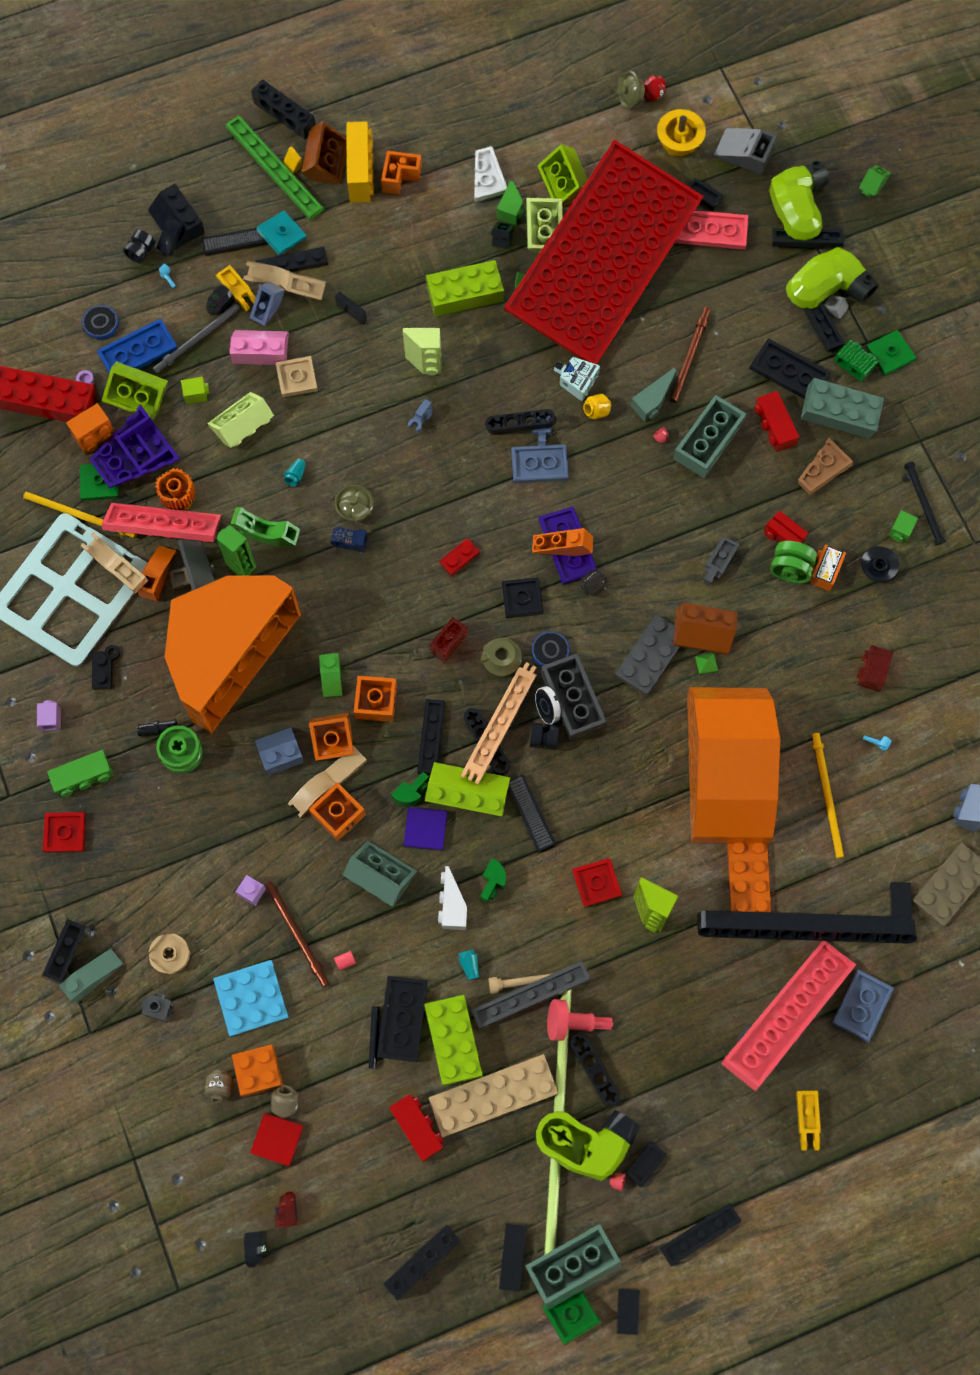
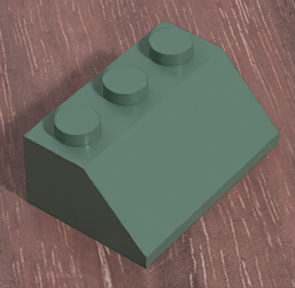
[343,841,417,906]

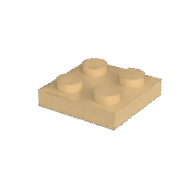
[275,356,318,398]

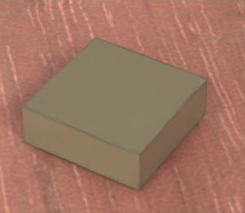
[169,567,191,591]

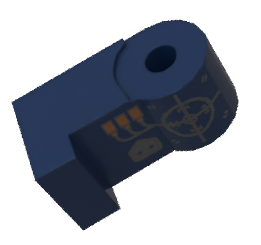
[330,527,368,552]

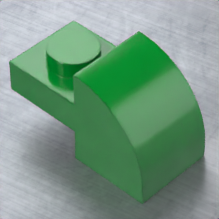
[391,772,429,807]
[480,858,506,904]

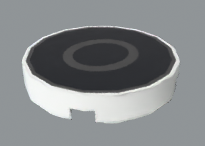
[535,686,561,724]

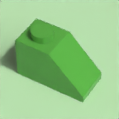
[859,165,891,197]
[497,181,525,225]
[319,653,343,698]

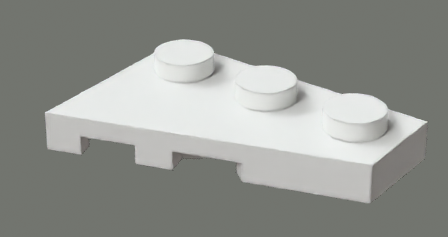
[474,146,507,202]

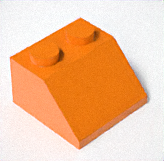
[309,713,354,761]

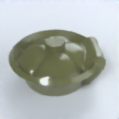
[617,71,645,109]
[334,485,374,523]
[480,638,522,676]

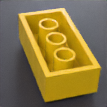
[346,122,374,203]

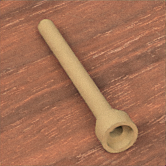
[488,974,551,994]

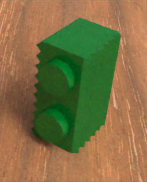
[834,340,878,383]

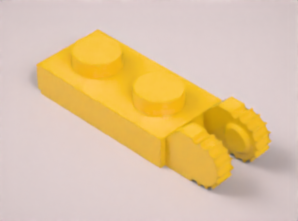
[216,265,256,311]
[796,1091,821,1151]

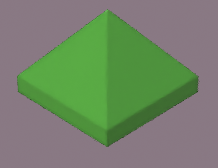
[695,653,718,675]

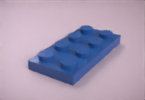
[97,318,178,373]

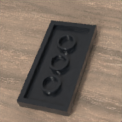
[749,338,831,399]
[377,976,428,1063]

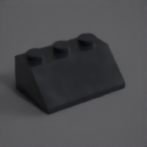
[148,184,205,250]

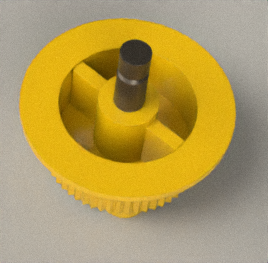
[657,109,706,156]

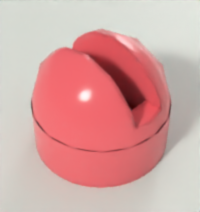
[653,427,669,443]
[609,1173,626,1191]

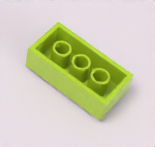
[426,260,504,317]
[424,995,483,1087]

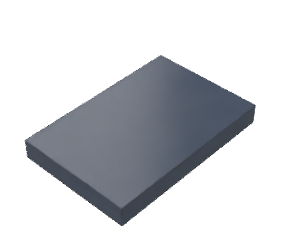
[511,444,569,483]
[831,969,894,1043]

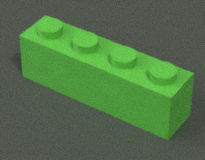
[216,525,256,576]

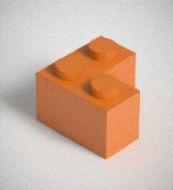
[381,151,422,195]

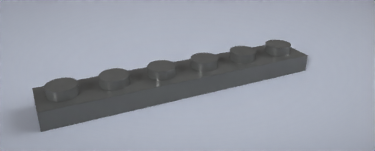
[471,961,591,1030]

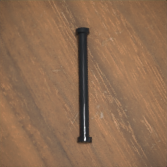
[904,462,946,545]

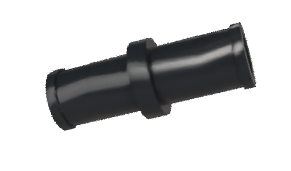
[137,719,178,737]

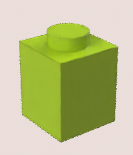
[181,377,210,405]

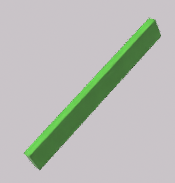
[225,116,324,220]

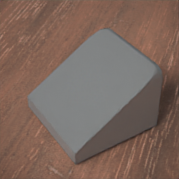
[823,295,849,319]

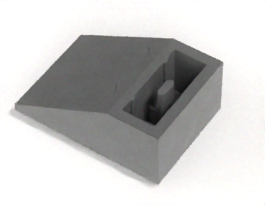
[713,128,777,175]

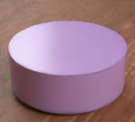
[76,370,95,384]

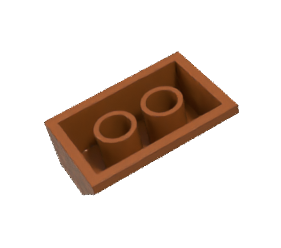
[301,122,347,184]
[673,602,738,655]

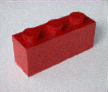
[754,391,799,452]
[389,1094,444,1162]

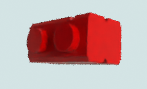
[763,510,809,543]

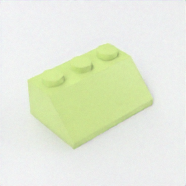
[526,198,563,255]
[403,328,441,376]
[207,392,274,448]

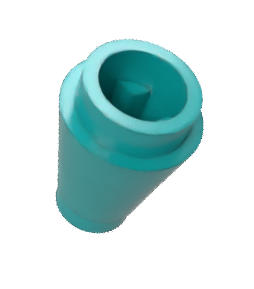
[283,458,306,487]
[458,949,480,980]

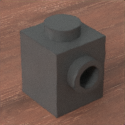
[141,992,175,1023]

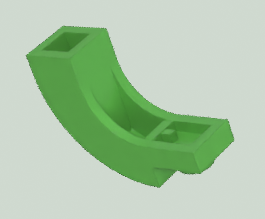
[231,507,300,547]

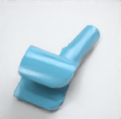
[159,264,176,289]
[863,735,892,751]

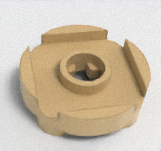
[149,934,190,975]

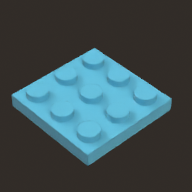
[213,960,289,1037]

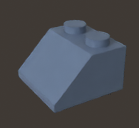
[255,727,304,776]
[953,784,980,833]

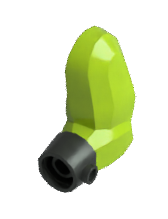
[769,160,829,240]
[786,247,879,309]

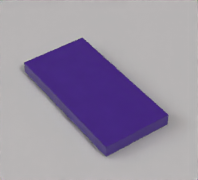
[538,507,598,585]

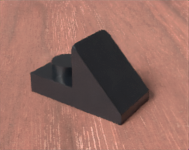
[491,221,515,249]

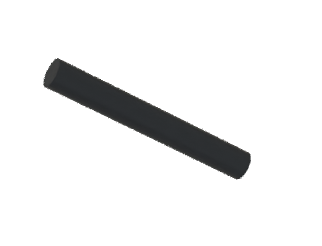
[368,1006,380,1069]

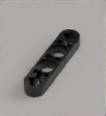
[485,409,557,434]
[464,708,510,776]
[570,1033,620,1107]

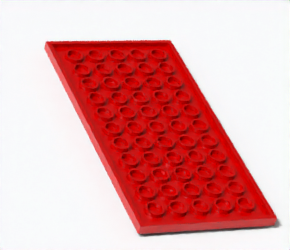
[503,139,704,364]

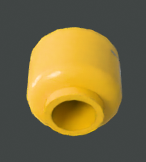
[583,394,611,419]

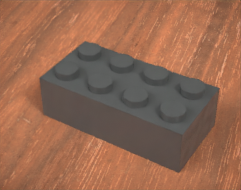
[541,653,607,742]

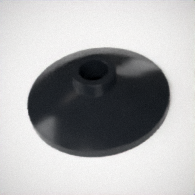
[861,546,899,582]

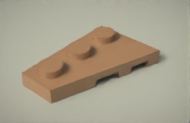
[798,438,853,495]

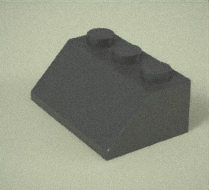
[178,540,216,591]

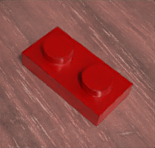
[439,538,480,577]

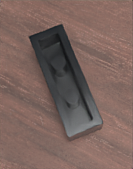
[41,919,87,985]

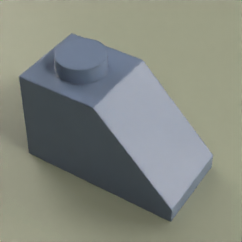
[250,282,285,326]

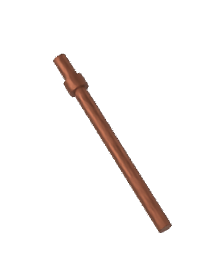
[670,307,711,403]
[265,882,330,988]

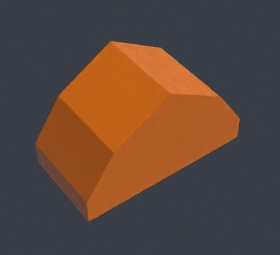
[165,576,301,735]
[687,687,780,844]

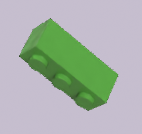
[47,750,114,797]

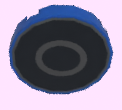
[82,305,119,340]
[532,632,569,666]

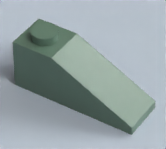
[631,368,676,422]
[58,949,123,1004]

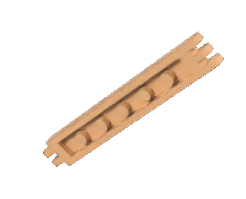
[461,662,537,785]

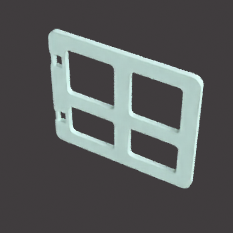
[0,513,147,667]

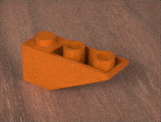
[532,528,593,556]
[138,546,177,602]

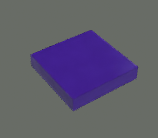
[404,807,447,851]

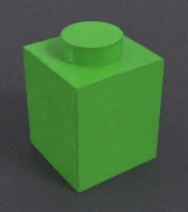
[888,510,918,543]

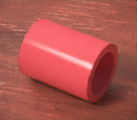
[334,951,356,971]

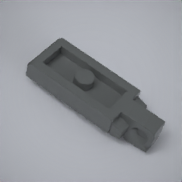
[703,536,740,586]

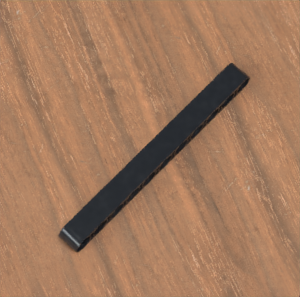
[697,910,917,944]

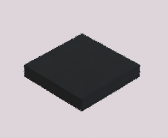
[502,577,543,619]

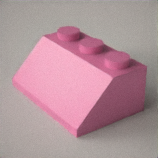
[230,330,289,365]

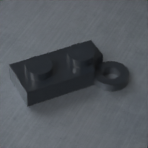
[92,645,120,690]

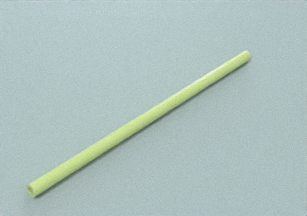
[545,989,572,1254]

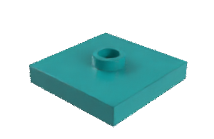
[256,211,307,255]

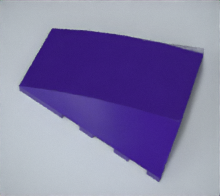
[90,404,181,488]

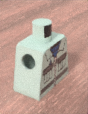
[554,357,600,401]

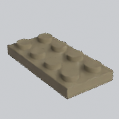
[912,842,980,928]

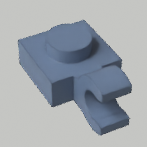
[408,399,433,434]
[533,416,551,446]

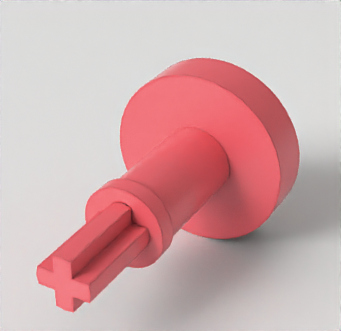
[547,999,613,1041]

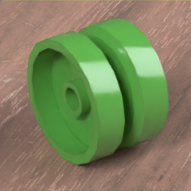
[770,541,817,583]
[156,726,203,774]

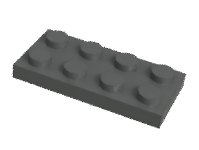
[615,615,680,696]

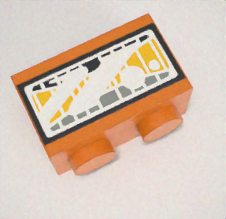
[809,544,846,591]

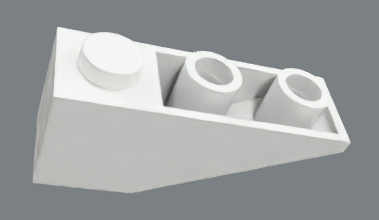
[438,866,467,930]

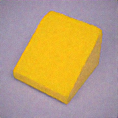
[283,146,303,174]

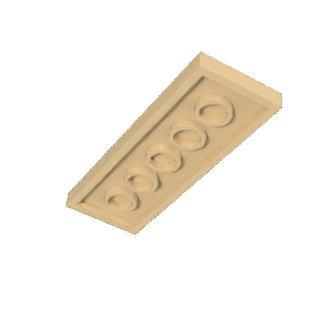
[429,1054,559,1138]

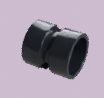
[123,229,156,264]
[529,722,559,750]

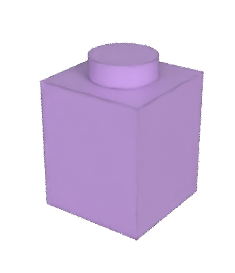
[37,700,61,731]
[236,875,266,906]

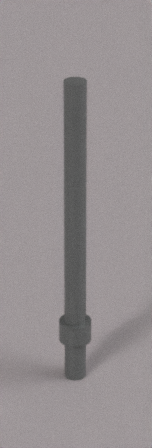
[152,304,240,374]

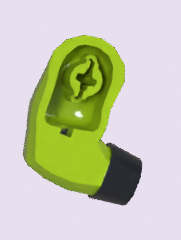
[536,1110,640,1181]

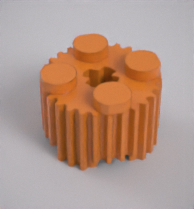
[155,468,196,510]

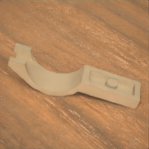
[243,261,326,300]
[80,532,148,594]
[288,746,367,818]

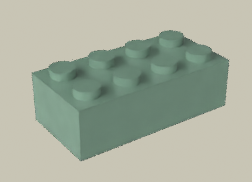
[800,378,884,439]
[673,395,746,478]
[526,1224,622,1310]

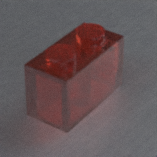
[429,616,468,663]
[856,645,893,692]

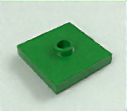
[866,330,916,376]
[80,464,118,501]
[542,1291,601,1346]

